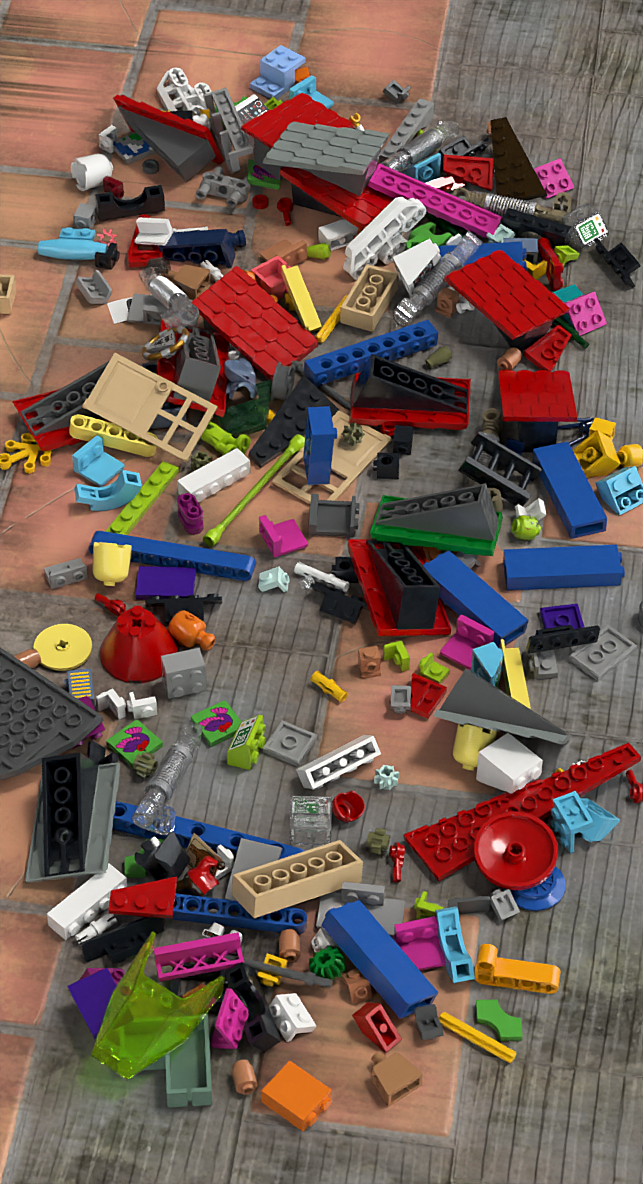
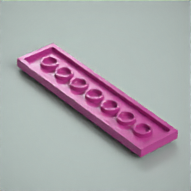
[368,163,502,238]

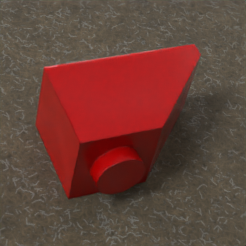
[352,1002,402,1053]

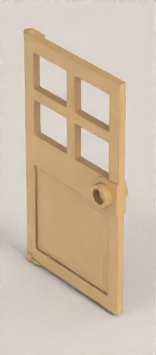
[82,353,218,463]
[272,411,393,504]

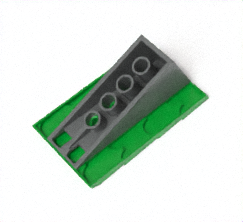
[370,483,503,556]

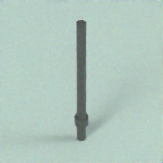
[291,360,351,411]
[209,954,333,988]

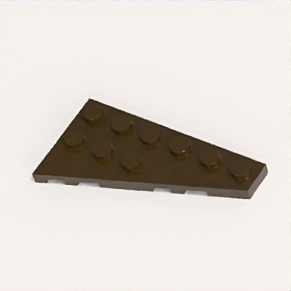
[490,117,547,201]

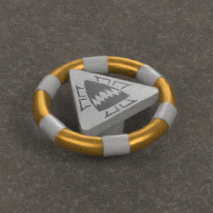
[141,327,189,361]

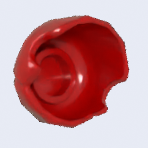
[332,791,365,823]

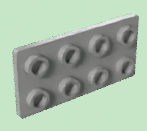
[127,294,199,326]
[316,882,405,937]

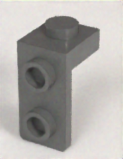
[448,896,491,919]

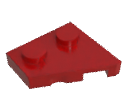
[411,673,447,719]

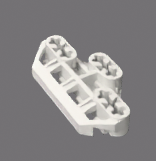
[157,68,214,130]
[343,197,426,280]

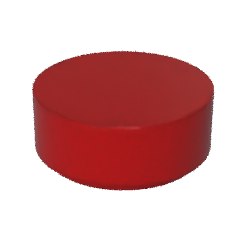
[252,194,269,210]

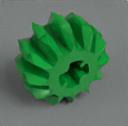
[309,946,345,982]

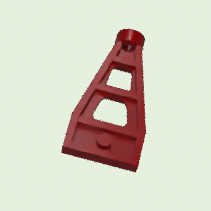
[128,214,163,268]
[538,238,564,292]

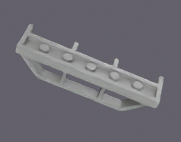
[203,88,254,174]

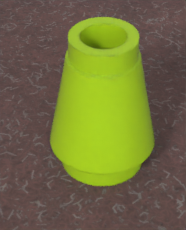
[307,243,331,260]

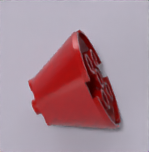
[100,605,178,683]

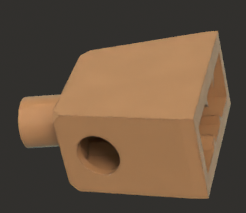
[167,265,211,300]
[371,1051,423,1107]

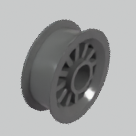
[271,362,295,401]

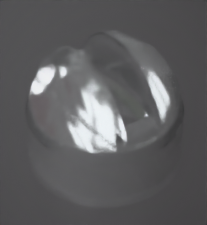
[298,574,315,590]

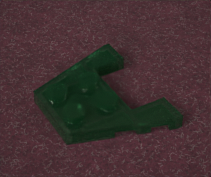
[213,379,272,439]

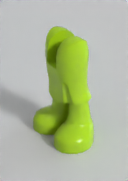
[200,422,251,456]

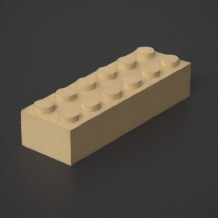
[232,840,363,918]

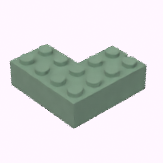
[120,1014,213,1108]

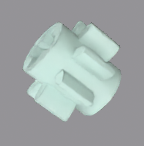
[374,765,399,790]

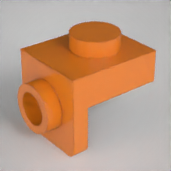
[295,67,317,85]

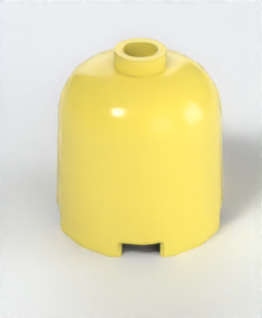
[92,542,132,586]
[453,723,498,771]

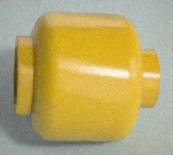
[617,444,643,467]

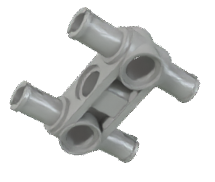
[195,166,251,208]

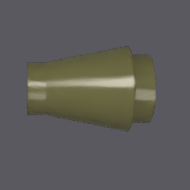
[425,346,452,369]

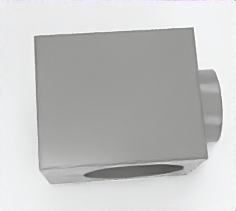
[73,203,97,230]

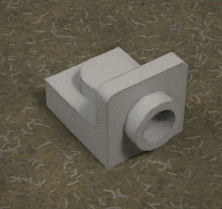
[490,889,520,921]

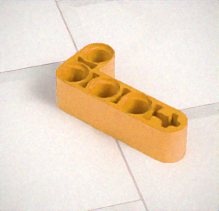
[475,944,561,994]

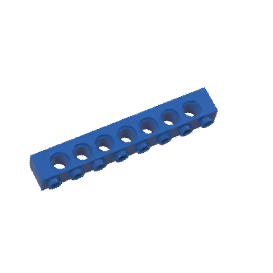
[304,319,438,386]

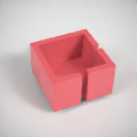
[251,256,291,300]

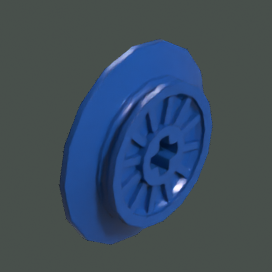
[503,866,566,911]

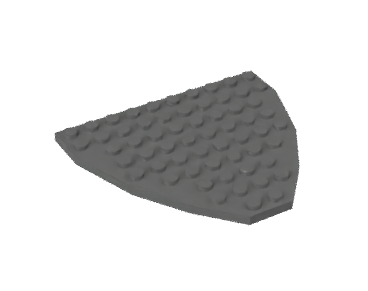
[0,647,104,781]

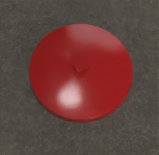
[474,812,558,890]

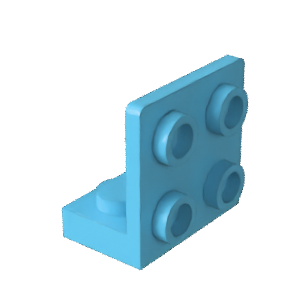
[289,75,334,108]
[72,435,125,487]
[551,791,594,853]

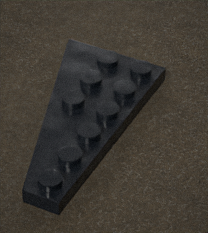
[248,375,340,468]

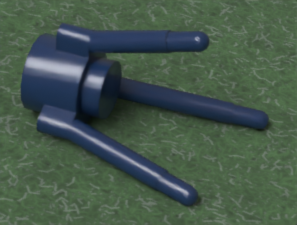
[558,417,595,446]

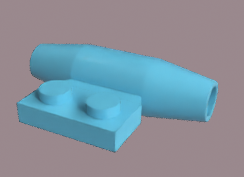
[38,227,108,260]

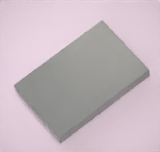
[569,625,637,681]
[225,838,282,901]

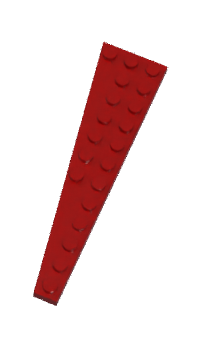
[403,743,641,882]

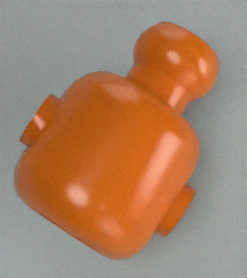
[168,610,216,651]

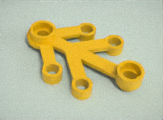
[0,433,52,474]

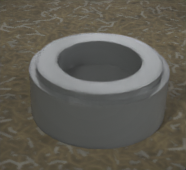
[142,159,159,175]

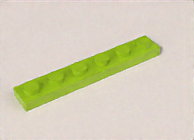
[105,461,179,535]

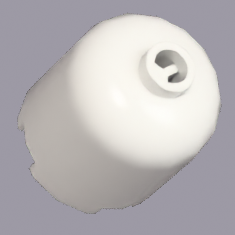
[71,154,113,191]

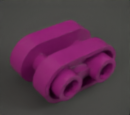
[177,493,204,535]

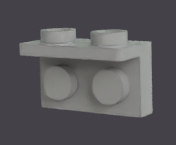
[44,558,88,589]
[526,645,558,679]

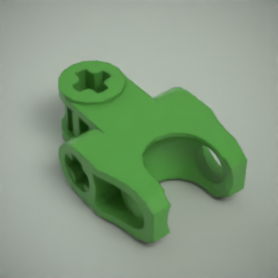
[406,222,453,250]

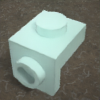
[486,224,515,243]
[258,567,290,592]

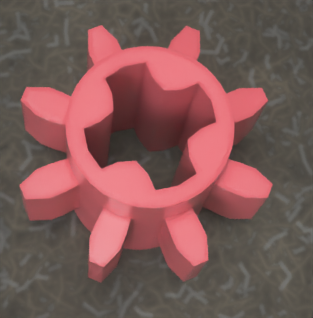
[97,228,117,247]

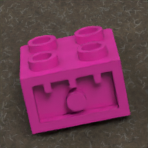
[534,159,574,199]
[565,291,607,336]
[259,515,308,558]
[440,614,494,670]
[394,916,446,971]
[210,989,249,1049]

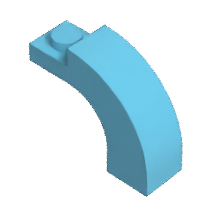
[74,470,142,511]
[435,906,475,983]

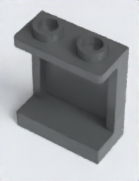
[309,494,359,537]

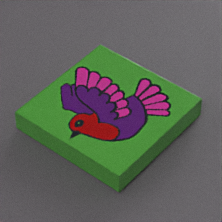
[247,159,280,190]
[191,700,242,747]
[106,719,163,768]

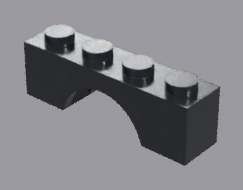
[95,185,165,221]
[502,208,572,249]
[225,962,281,1052]

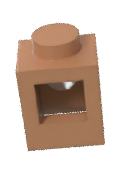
[435,287,460,318]
[358,646,381,678]

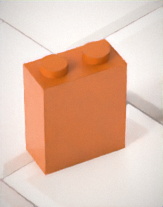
[261,1060,332,1131]

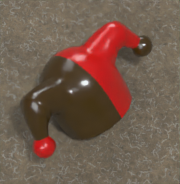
[174,856,225,908]

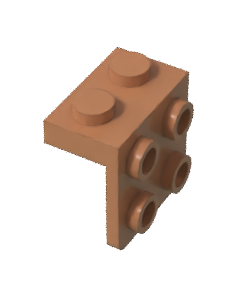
[260,240,307,267]

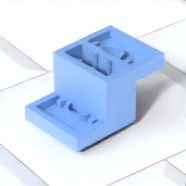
[250,45,305,99]

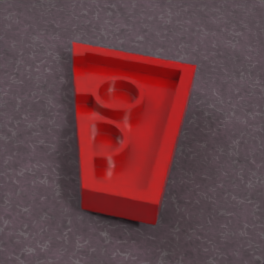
[523,325,571,372]

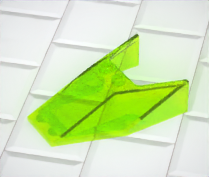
[91,931,225,1080]

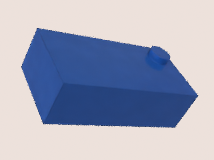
[303,406,337,485]

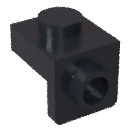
[95,243,120,270]

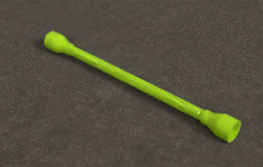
[202,434,305,547]

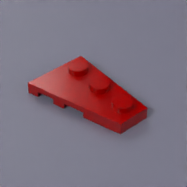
[443,154,493,192]
[108,876,177,919]

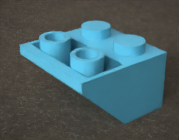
[595,466,643,515]

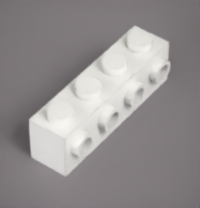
[296,735,381,790]

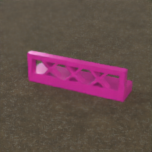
[153,932,244,982]

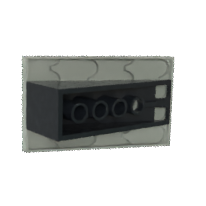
[25,752,120,883]

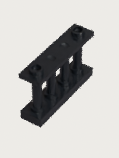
[458,431,542,507]

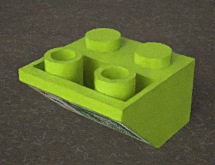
[227,714,266,770]

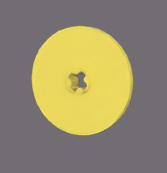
[33,624,92,671]

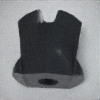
[134,831,190,881]

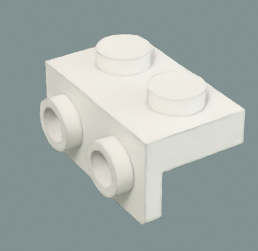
[269,993,316,1042]

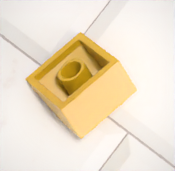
[572,430,621,478]

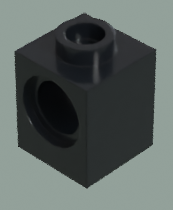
[393,425,413,455]
[373,453,399,479]
[332,557,358,583]

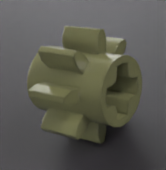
[341,423,365,446]
[191,451,212,471]
[133,752,158,778]
[366,828,390,854]

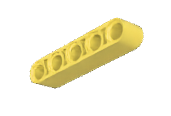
[69,414,158,457]

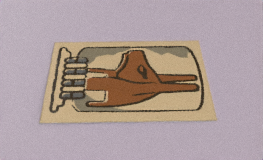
[186,833,222,877]

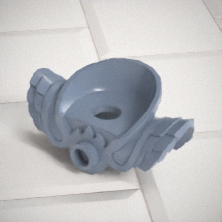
[224,358,259,399]

